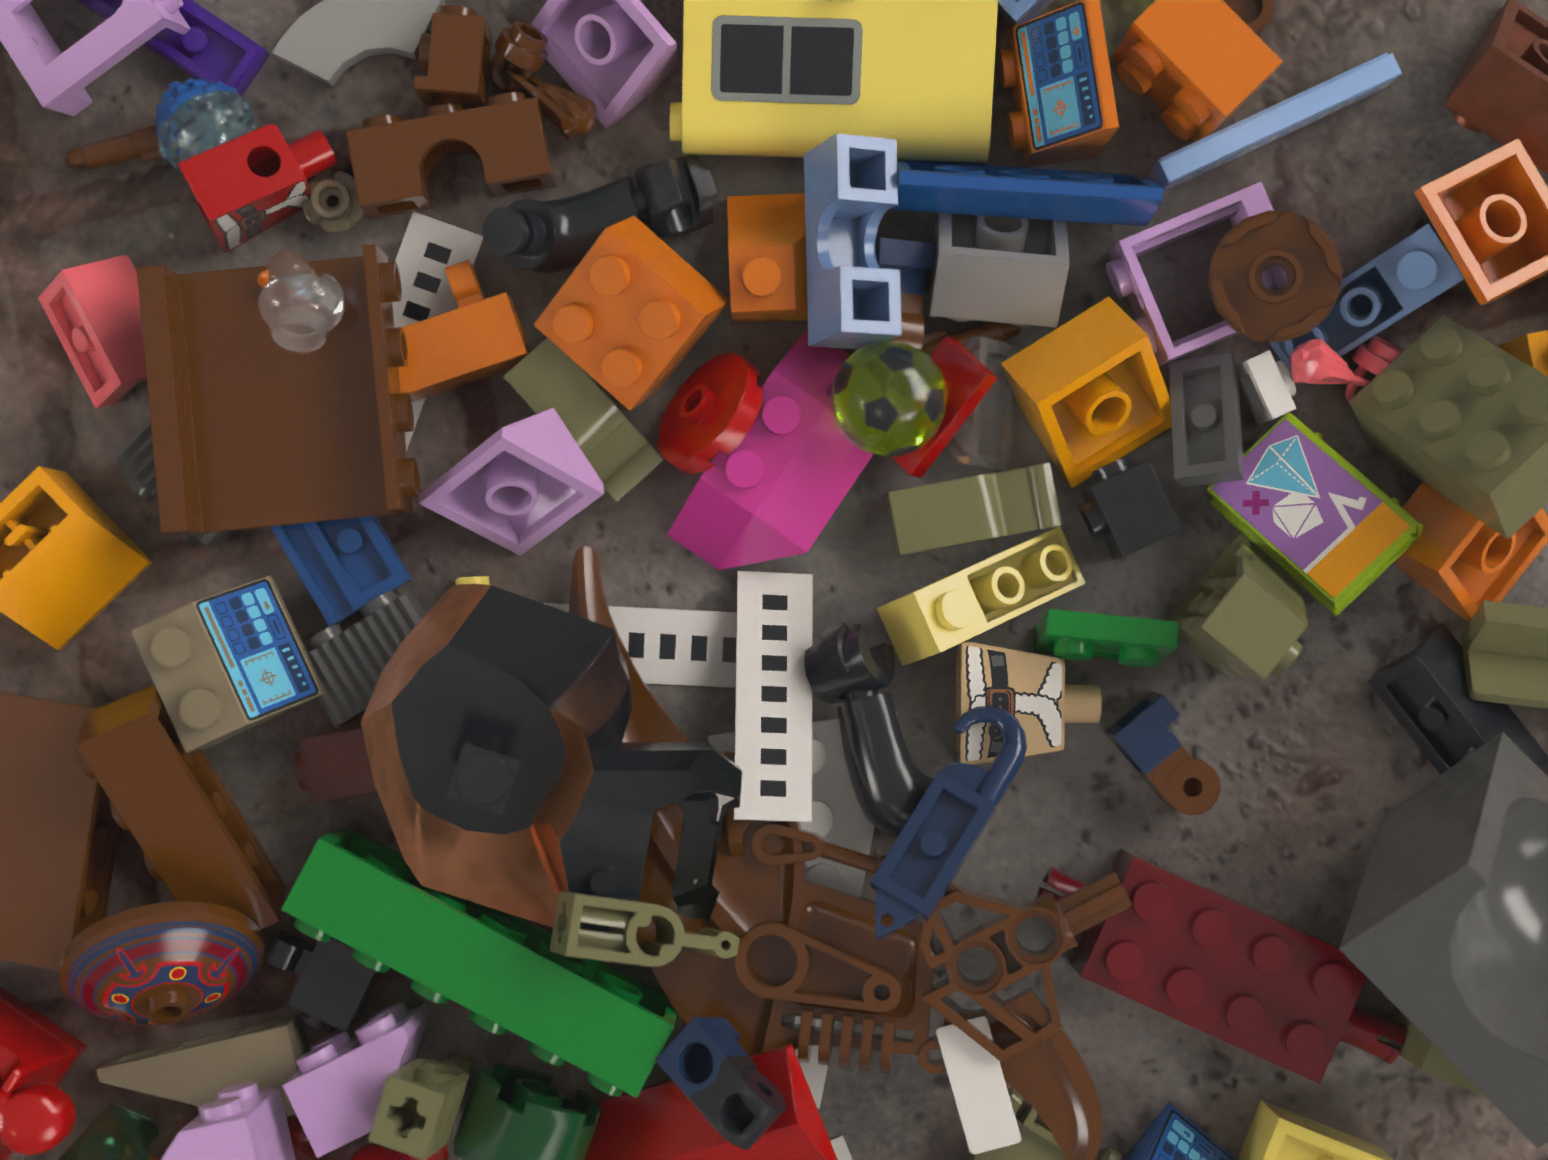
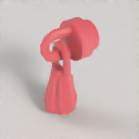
[1289,335,1404,403]

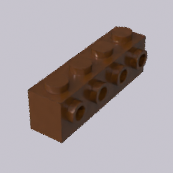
[74,684,286,929]

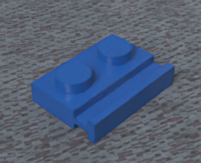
[271,516,413,627]

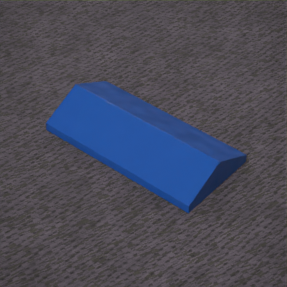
[892,160,1164,226]

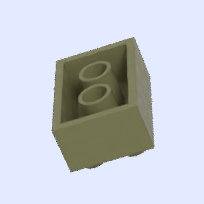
[1349,315,1548,539]

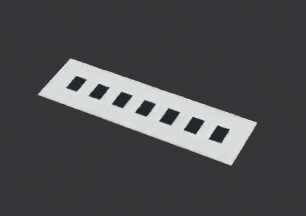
[392,211,483,451]
[734,571,813,822]
[544,603,737,688]

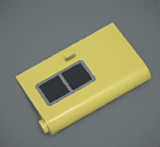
[670,0,998,163]

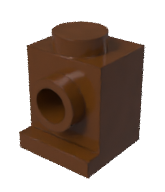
[413,5,493,108]

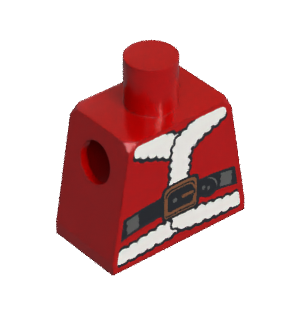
[178,124,338,254]

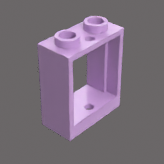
[1106,182,1287,367]

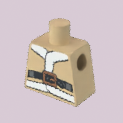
[955,641,1102,765]

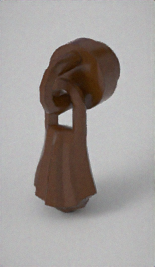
[488,21,596,141]

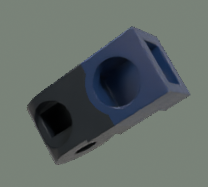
[656,1017,787,1150]

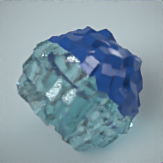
[154,78,257,173]

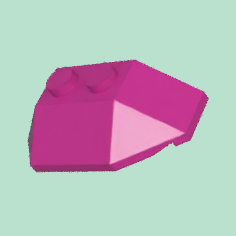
[667,327,878,571]

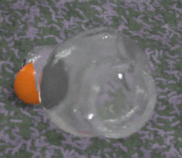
[257,251,345,352]

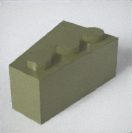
[1166,531,1308,679]

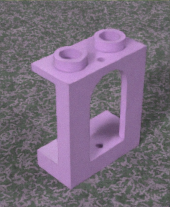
[0,0,191,116]

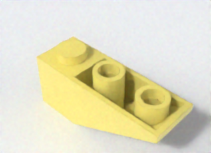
[877,526,1086,666]

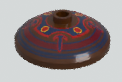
[59,901,264,1026]

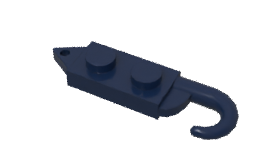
[870,705,1027,940]

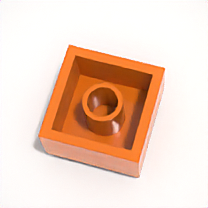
[1112,0,1283,142]
[534,216,730,411]

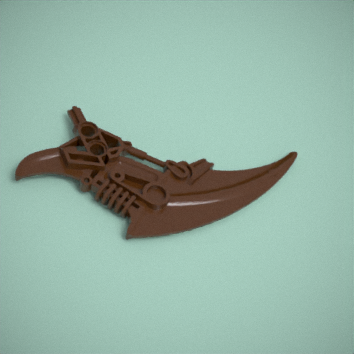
[569,546,1133,1160]

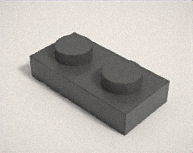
[1169,352,1244,488]

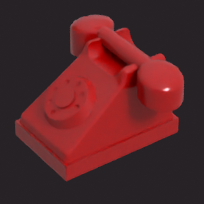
[0,987,87,1160]

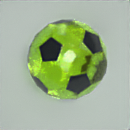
[830,340,948,457]

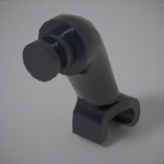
[482,154,718,274]
[804,622,933,839]

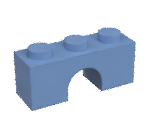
[804,133,902,349]

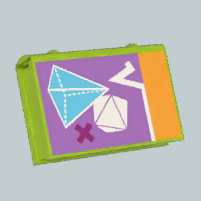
[1207,412,1423,617]

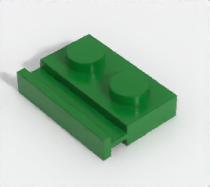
[1033,609,1179,667]

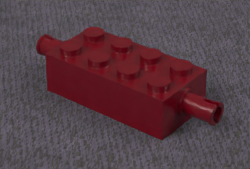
[1035,849,1407,1084]

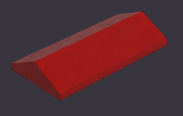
[585,1044,838,1160]

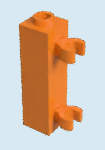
[398,260,531,402]

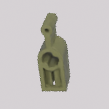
[503,337,665,503]
[885,463,1062,557]
[550,891,740,967]
[368,1052,473,1160]

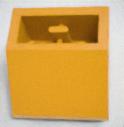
[0,466,153,650]

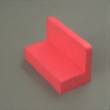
[38,255,147,409]

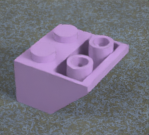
[282,1001,431,1158]

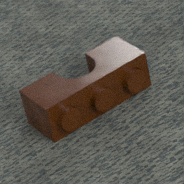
[346,92,557,219]

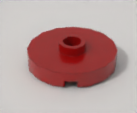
[657,353,763,474]

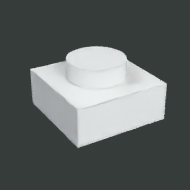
[1238,350,1297,425]

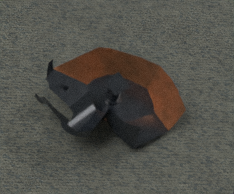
[361,584,742,931]

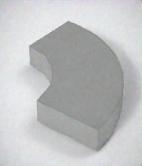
[272,0,446,87]

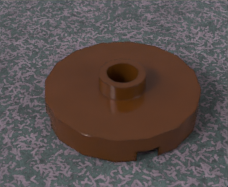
[1208,210,1343,343]

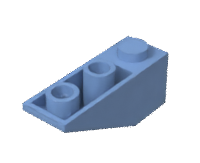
[1269,221,1464,384]

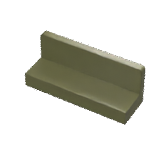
[1461,600,1548,709]

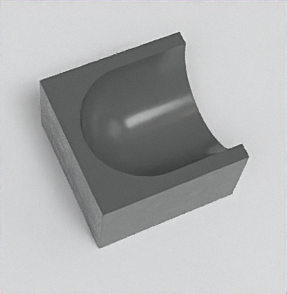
[1339,732,1548,1148]

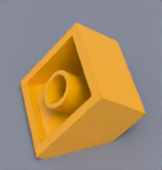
[1000,296,1172,488]

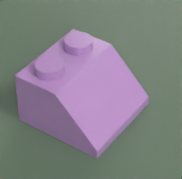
[161,1081,296,1160]

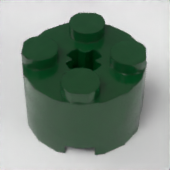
[453,1064,602,1160]

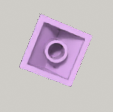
[531,0,681,128]
[419,408,604,556]

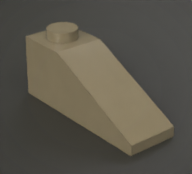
[96,1013,310,1117]

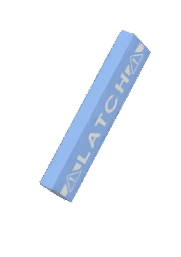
[1148,53,1402,192]

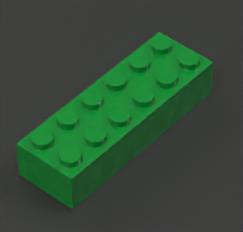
[281,825,678,1098]

